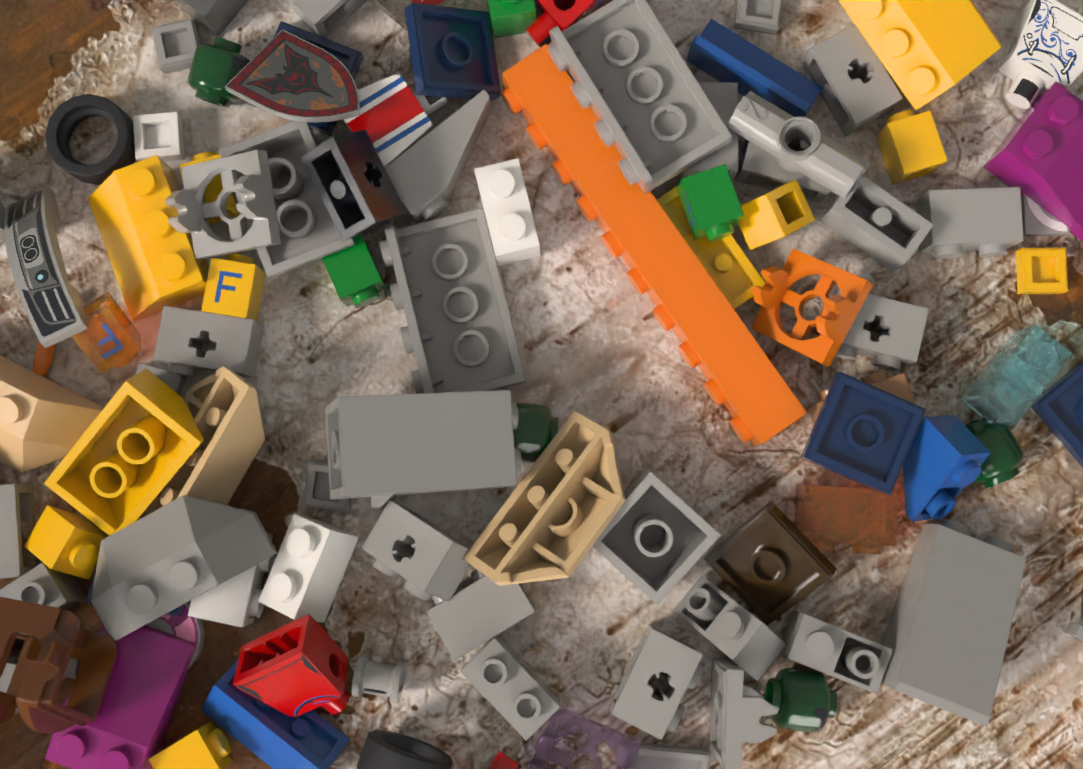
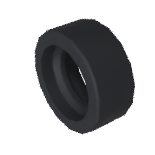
[45,94,136,185]
[357,730,453,769]

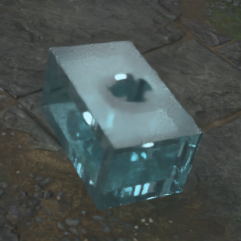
[961,324,1072,426]

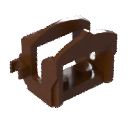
[0,597,119,734]

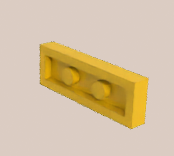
[657,186,765,310]

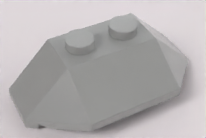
[91,495,277,641]

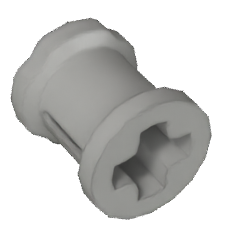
[351,655,406,703]

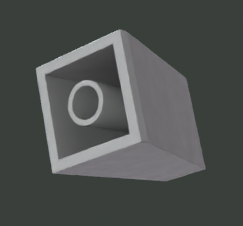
[325,390,522,500]
[881,518,1027,726]

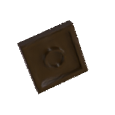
[704,501,837,626]

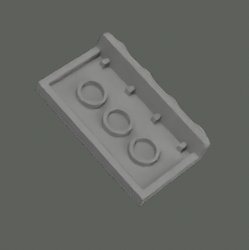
[547,0,732,194]
[379,208,526,394]

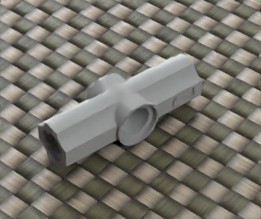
[728,91,869,199]

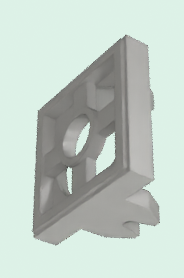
[165,149,281,259]
[710,657,777,769]

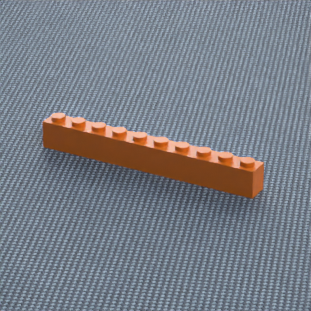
[500,44,807,446]

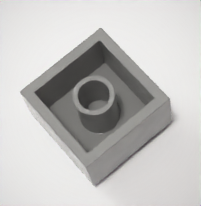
[593,467,721,605]

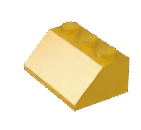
[838,0,1003,110]
[88,155,209,322]
[44,368,204,536]

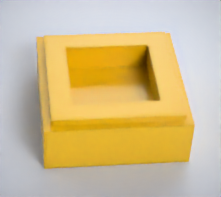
[1016,248,1068,294]

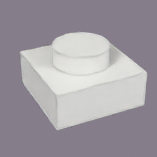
[133,112,185,161]

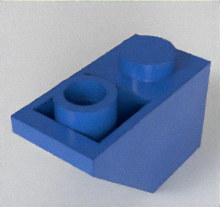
[902,415,991,522]

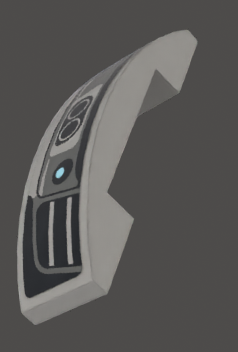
[4,187,88,348]

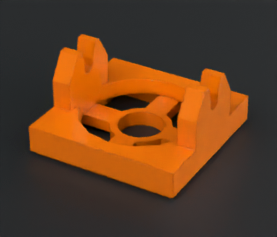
[751,248,873,367]

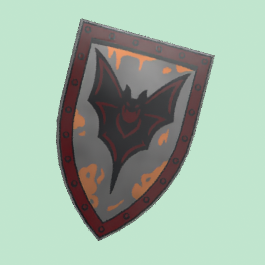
[225,29,360,123]

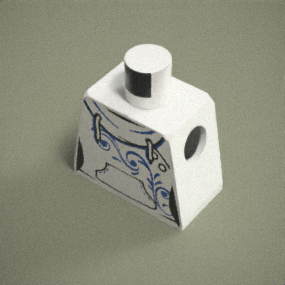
[998,0,1083,109]

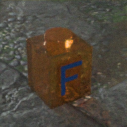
[72,292,141,374]

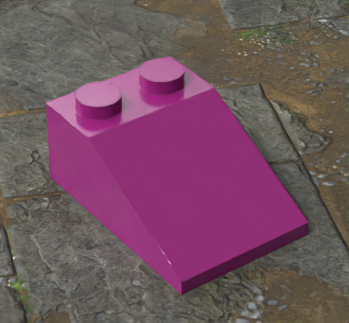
[983,82,1083,242]
[45,625,196,769]

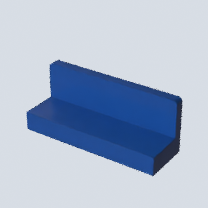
[686,19,823,117]
[201,659,350,769]

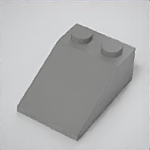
[219,121,355,278]

